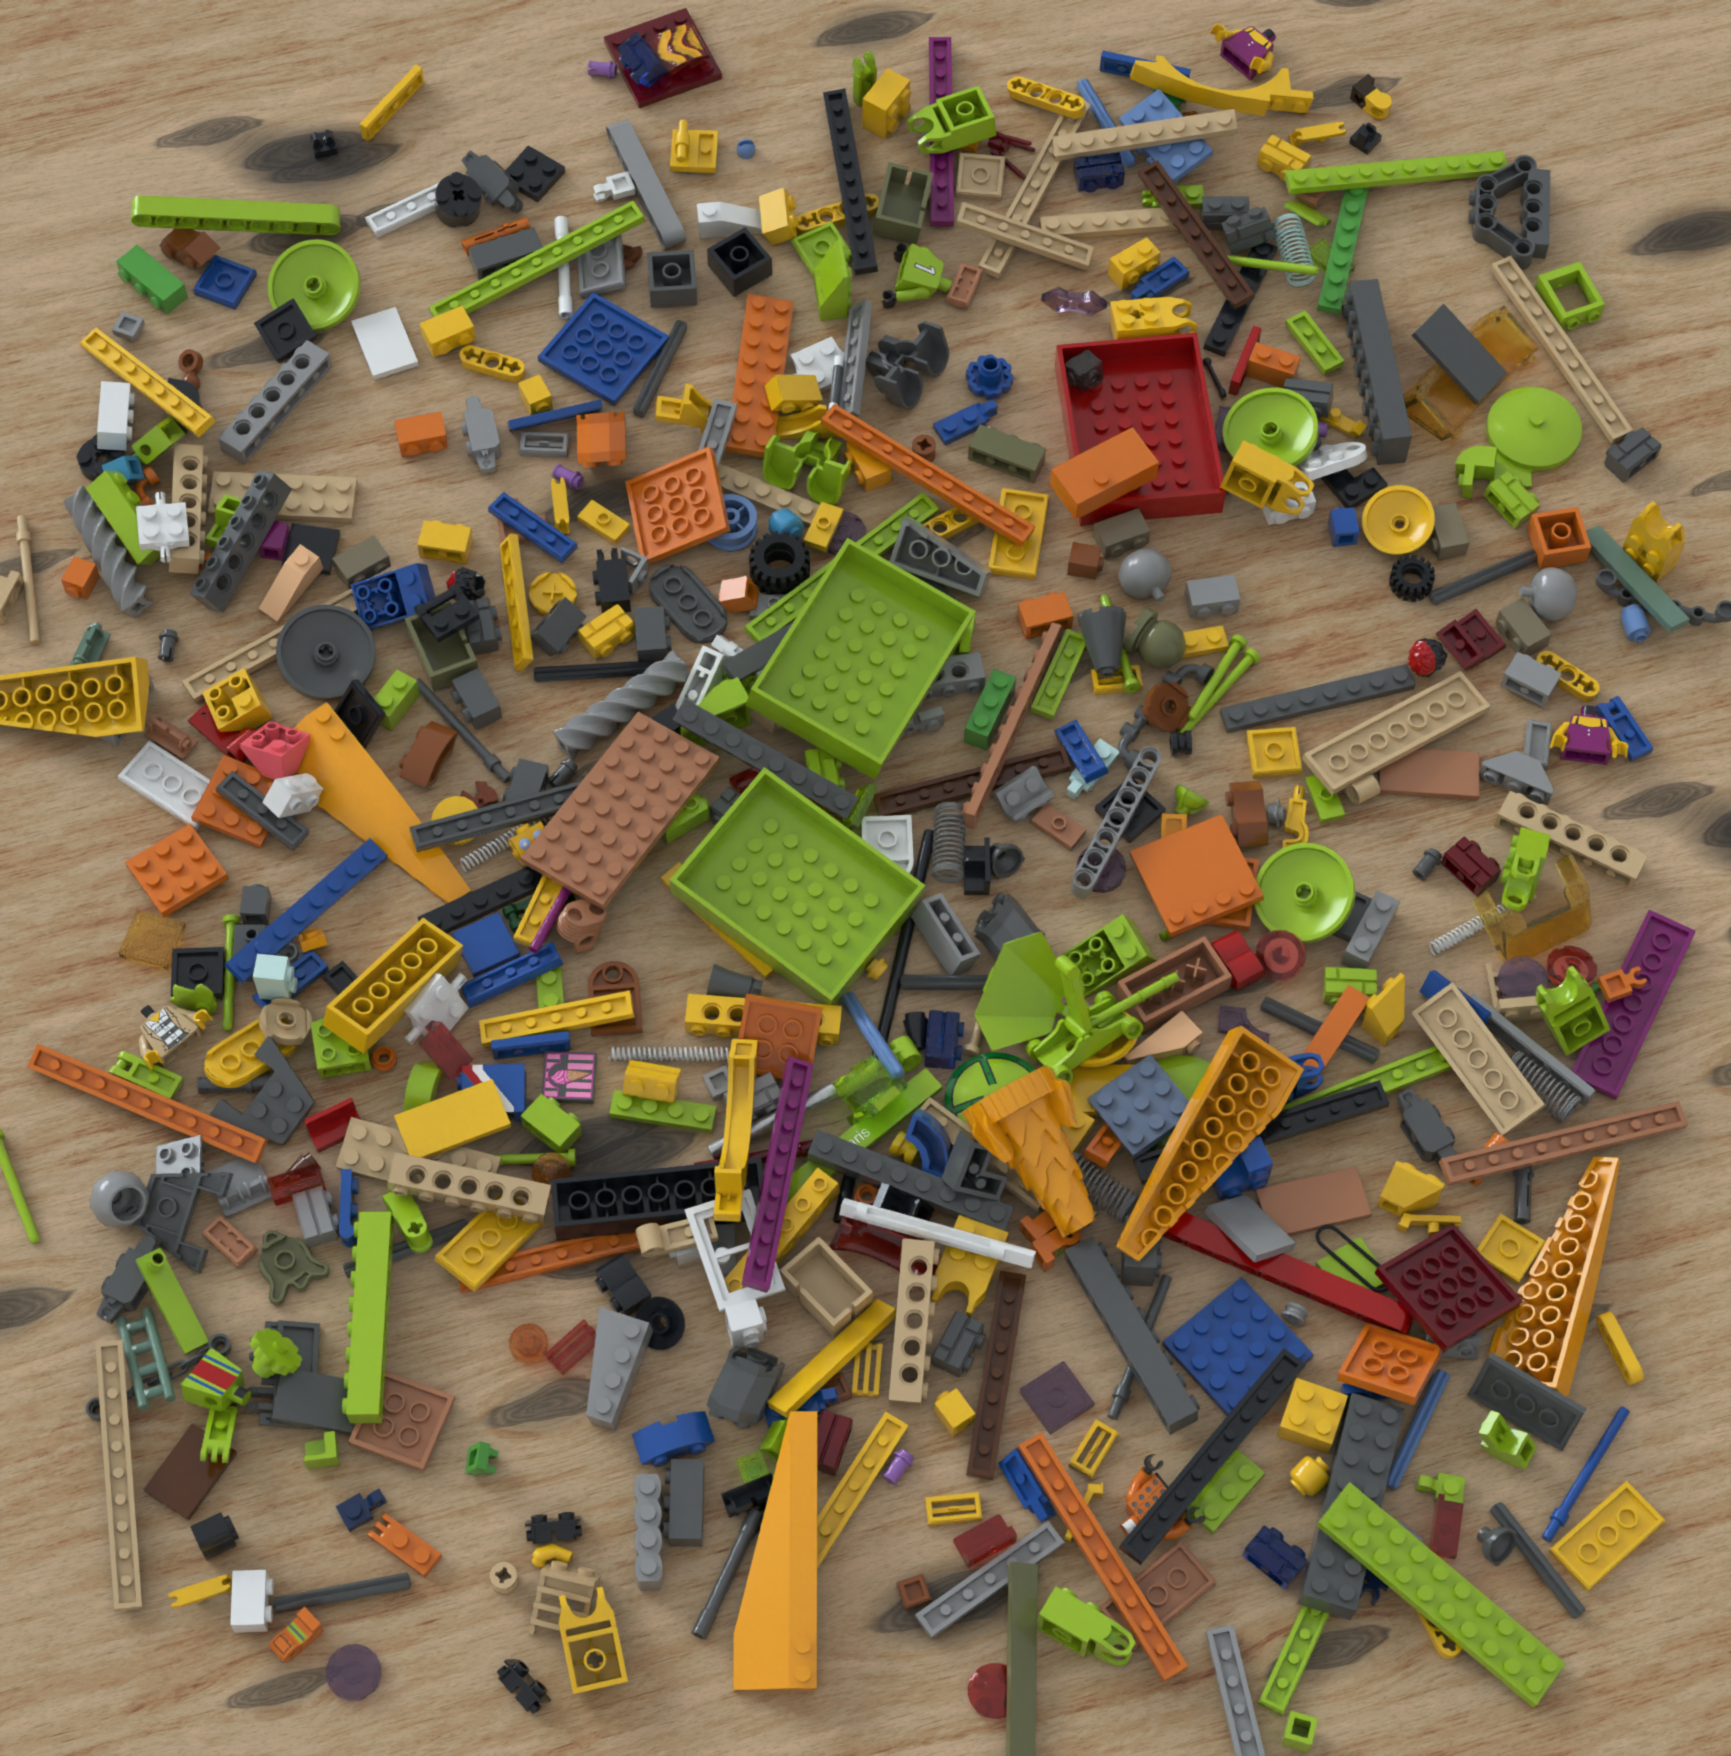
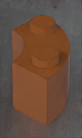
[159,229,220,269]
[399,721,458,788]
[1225,781,1268,847]

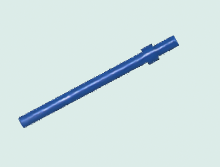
[1541,1406,1630,1542]

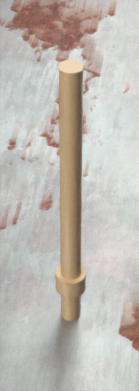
[16,515,40,645]

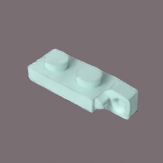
[1066,739,1120,800]

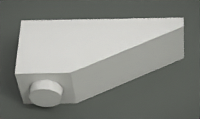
[697,202,762,239]
[675,645,730,709]

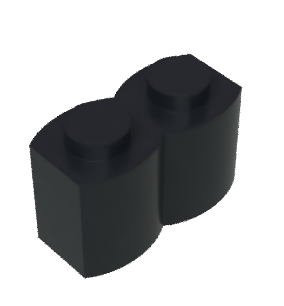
[594,1254,652,1316]
[190,1512,239,1561]

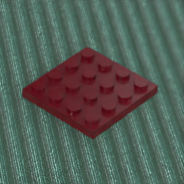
[604,8,722,108]
[1375,1224,1523,1352]

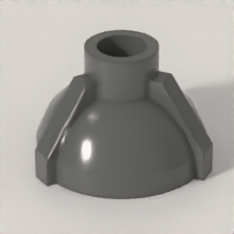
[990,843,1025,878]
[1477,1526,1517,1566]

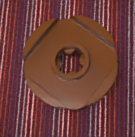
[1142,682,1191,732]

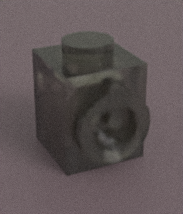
[1066,349,1103,392]

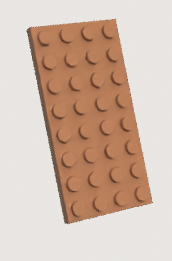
[520,712,720,910]

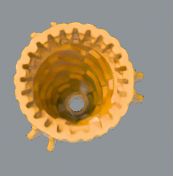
[962,1065,1096,1238]

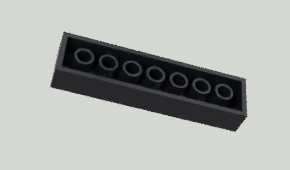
[551,1158,763,1241]

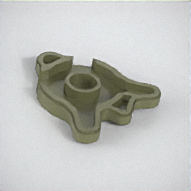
[258,1230,330,1306]

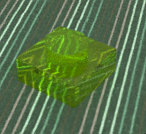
[736,1451,769,1484]

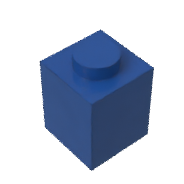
[1328,507,1360,547]

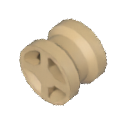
[490,1562,519,1595]

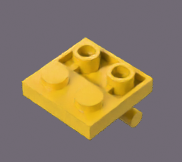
[670,120,718,173]

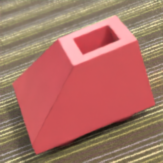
[240,721,311,780]

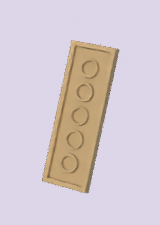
[208,471,358,523]
[1411,982,1546,1137]
[336,1117,502,1198]

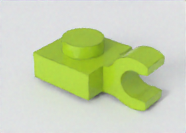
[1416,1473,1465,1506]

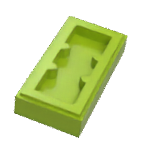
[1305,775,1345,824]

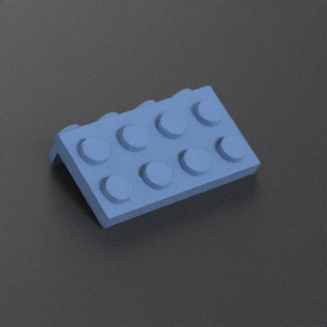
[1119,89,1214,185]

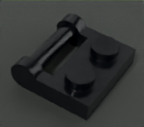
[414,583,480,643]

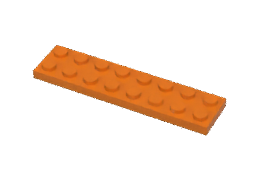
[725,293,794,458]

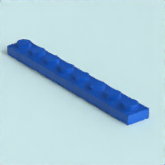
[225,838,387,984]

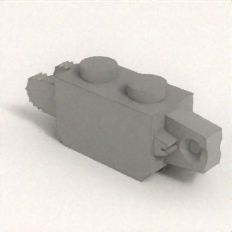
[461,395,502,474]

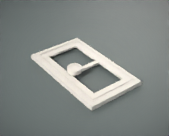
[685,1189,786,1312]

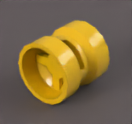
[889,1131,920,1166]

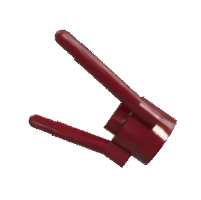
[988,131,1035,180]

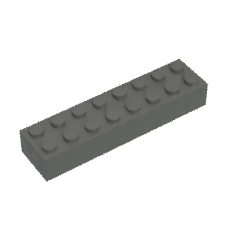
[1342,279,1412,465]
[1297,1393,1404,1620]

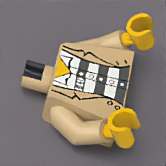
[138,1005,213,1070]

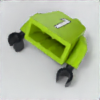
[882,243,952,309]

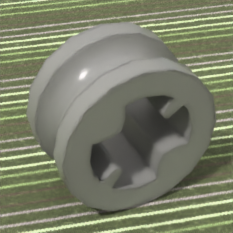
[1281,1302,1309,1326]

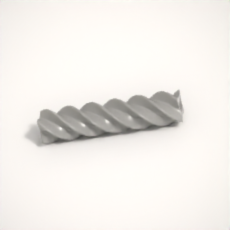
[64,486,154,618]
[553,651,689,761]

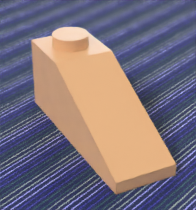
[259,544,324,623]
[1123,1011,1203,1065]

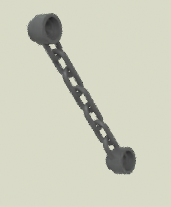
[86,1334,232,1422]

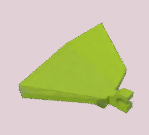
[974,931,1069,1051]

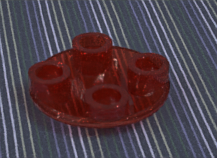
[968,1663,1007,1719]

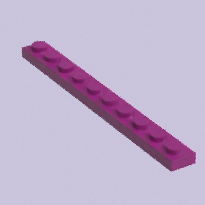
[929,37,954,227]
[741,1056,814,1293]

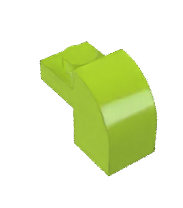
[1455,446,1497,498]
[205,494,241,548]
[403,1061,446,1111]
[1478,1411,1537,1470]

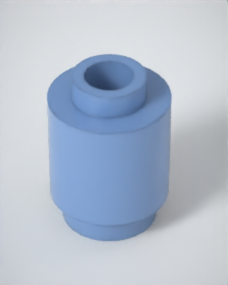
[1620,604,1651,642]

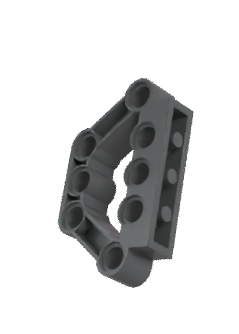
[1468,155,1550,270]

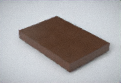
[144,1423,237,1520]

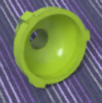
[1174,784,1210,817]

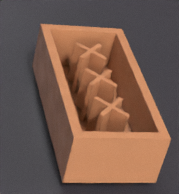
[1115,936,1232,1035]

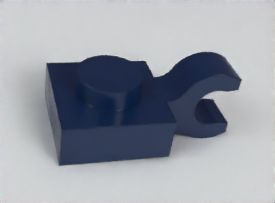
[336,1488,387,1532]

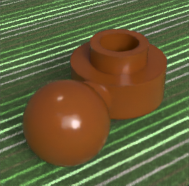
[178,349,203,390]

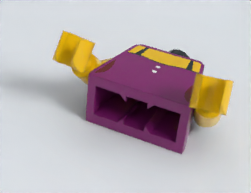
[1210,23,1276,81]
[1549,705,1628,765]

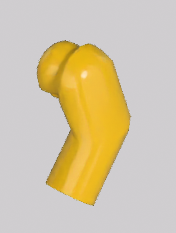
[531,1544,574,1568]

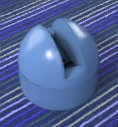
[737,138,755,159]

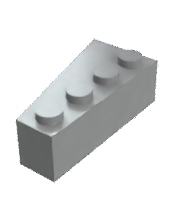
[889,516,992,597]
[586,1307,653,1431]

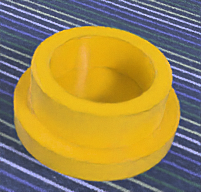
[866,957,889,981]

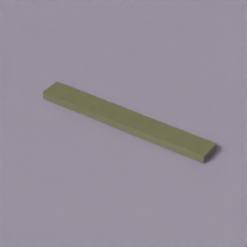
[1006,1562,1038,1756]

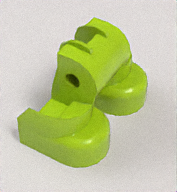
[762,430,852,505]

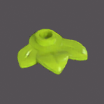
[170,984,218,1014]

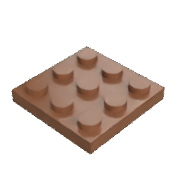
[348,1371,456,1472]

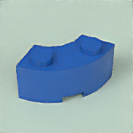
[905,1108,953,1178]
[632,1411,715,1467]

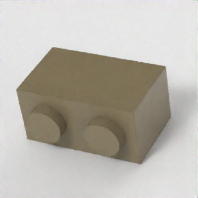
[1429,503,1469,560]
[1093,508,1150,559]
[332,535,391,590]
[1496,598,1551,656]

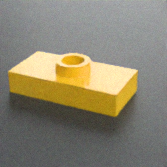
[577,500,630,545]
[804,502,844,552]

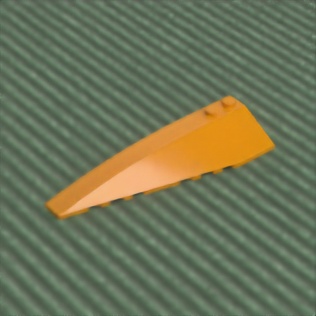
[733,1411,817,1691]

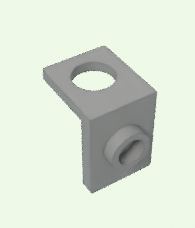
[620,547,649,595]

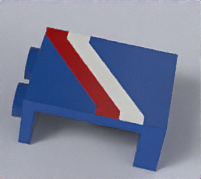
[457,1064,526,1122]

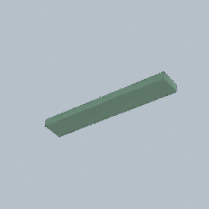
[1586,525,1690,633]

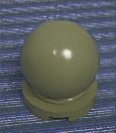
[1123,608,1186,668]

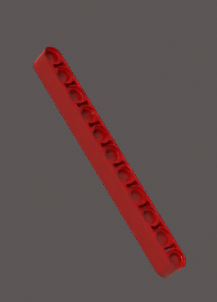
[1162,1212,1414,1335]

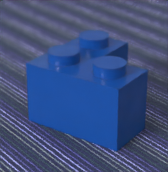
[1212,1136,1273,1201]

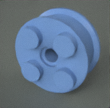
[708,494,757,552]

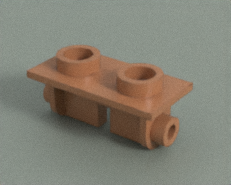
[144,716,198,760]

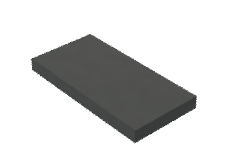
[1411,304,1508,404]
[1467,1352,1586,1451]

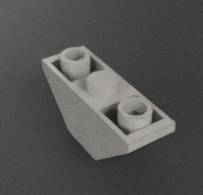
[1479,751,1554,805]

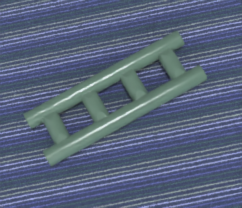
[116,1307,176,1411]

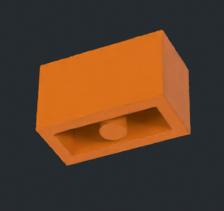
[1246,342,1301,388]
[394,412,448,457]
[1017,592,1073,639]

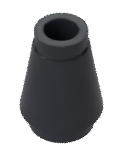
[903,1011,928,1051]

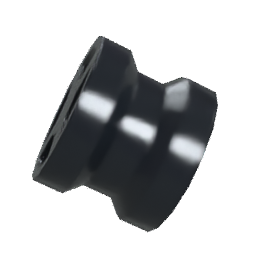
[1169,730,1192,756]

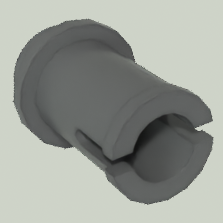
[158,629,179,662]
[547,758,578,788]
[1412,848,1442,881]

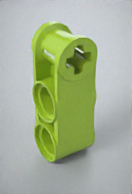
[382,1191,433,1253]

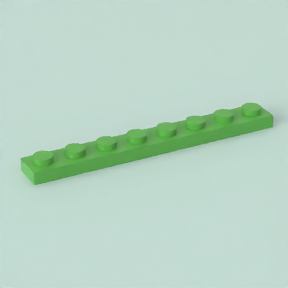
[1317,164,1369,315]

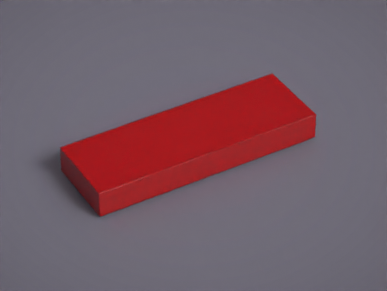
[1229,325,1262,396]

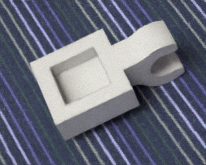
[593,171,636,203]

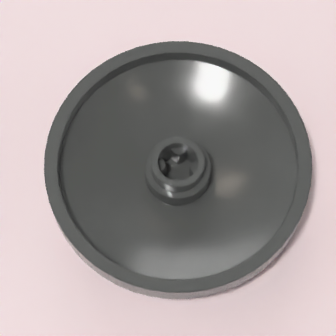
[276,604,376,701]

